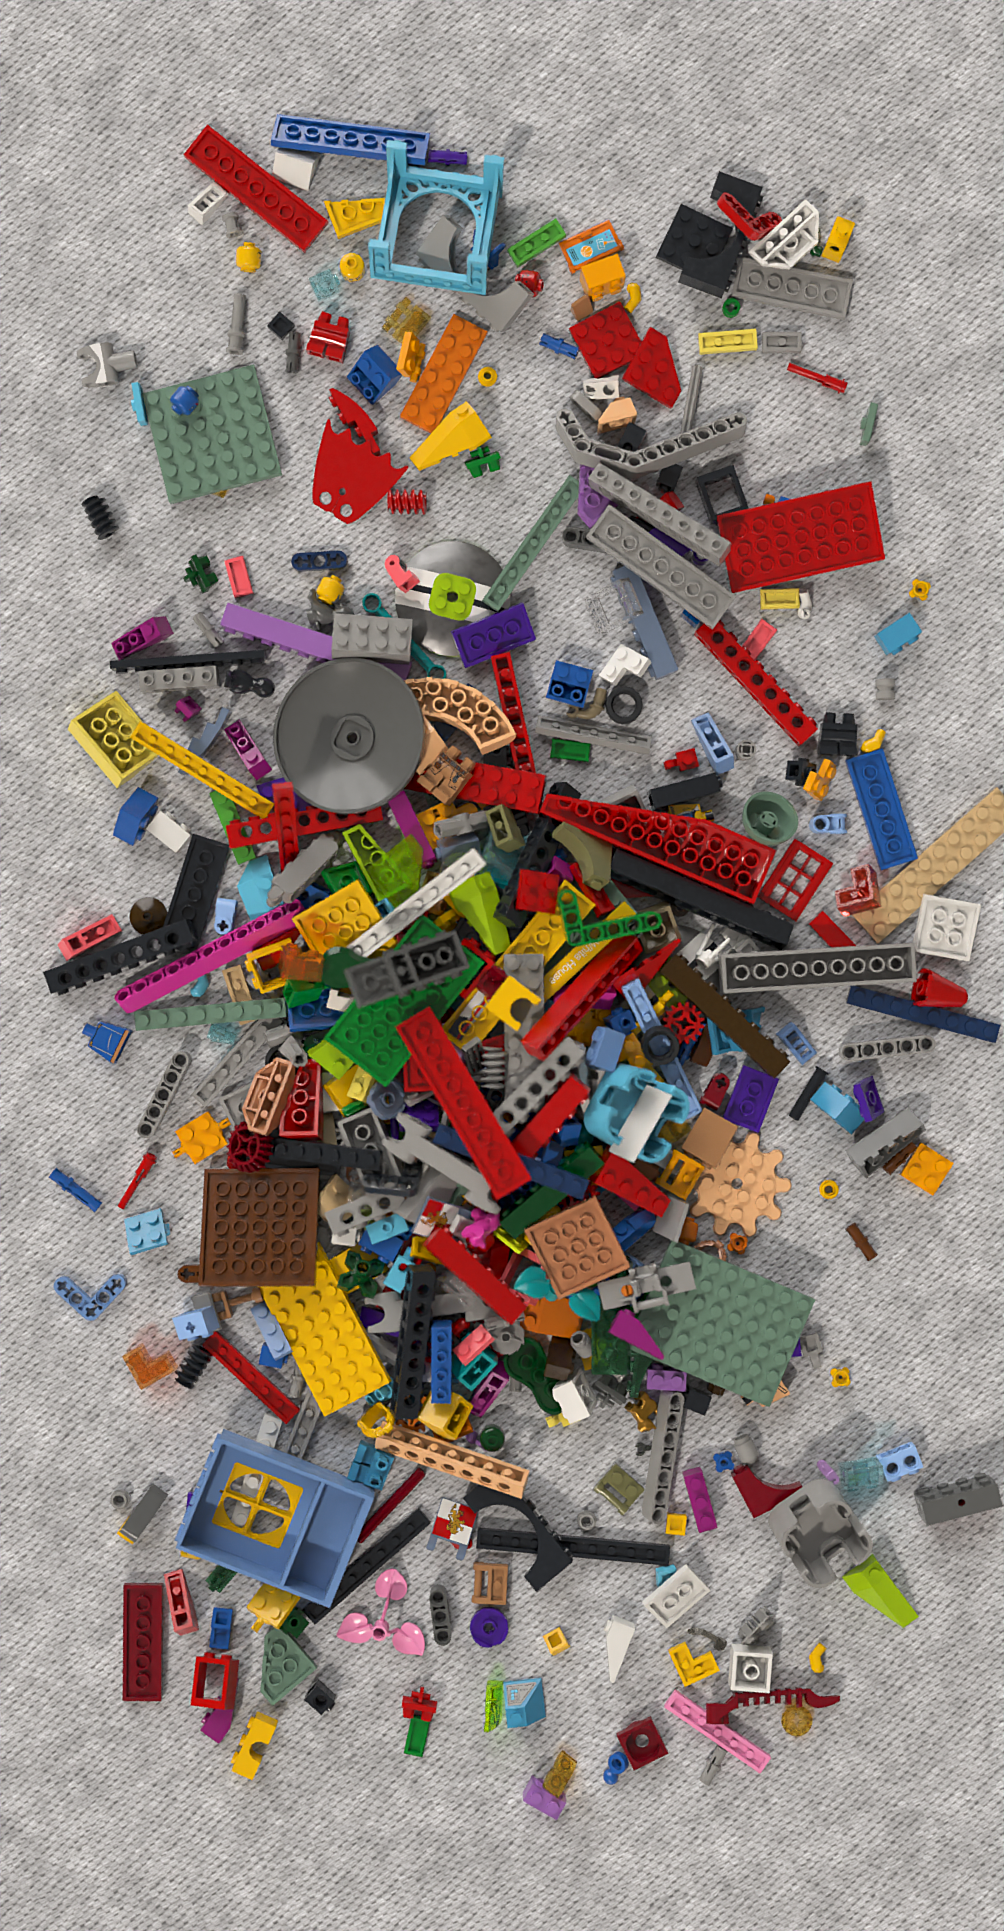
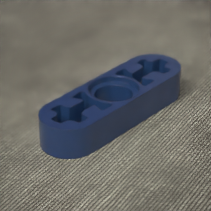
[291,551,348,572]

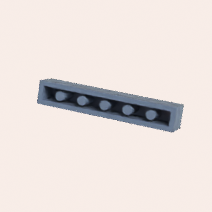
[610,566,679,681]

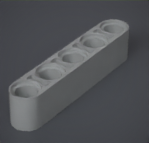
[838,1035,936,1061]
[137,1051,192,1138]

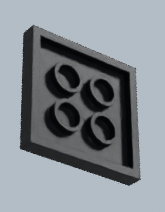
[656,204,733,270]

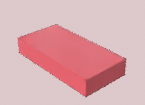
[224,556,254,599]
[742,619,777,661]

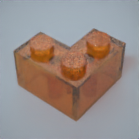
[278,943,324,982]
[122,1343,178,1390]

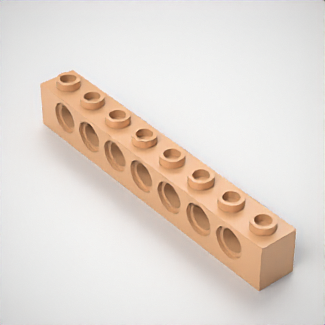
[375,1421,530,1499]

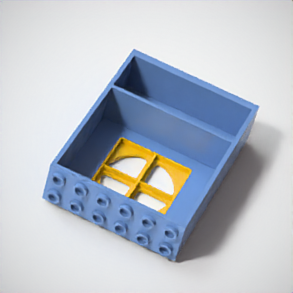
[174,1429,375,1608]

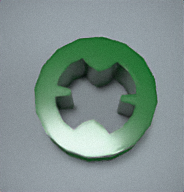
[722,298,740,318]

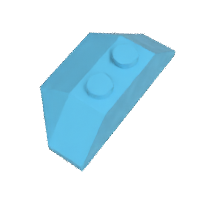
[237,855,285,921]

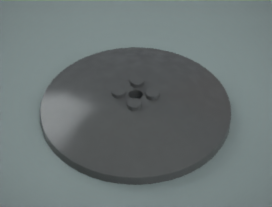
[273,658,425,814]

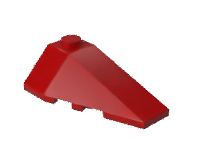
[279,1059,324,1141]

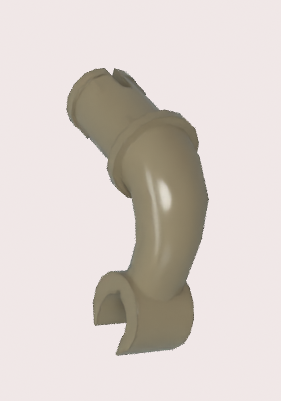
[566,688,607,719]

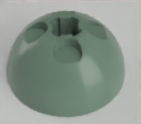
[742,791,798,846]

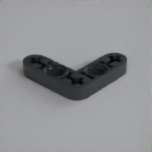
[361,1158,425,1197]

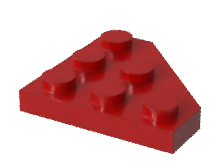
[622,327,681,409]

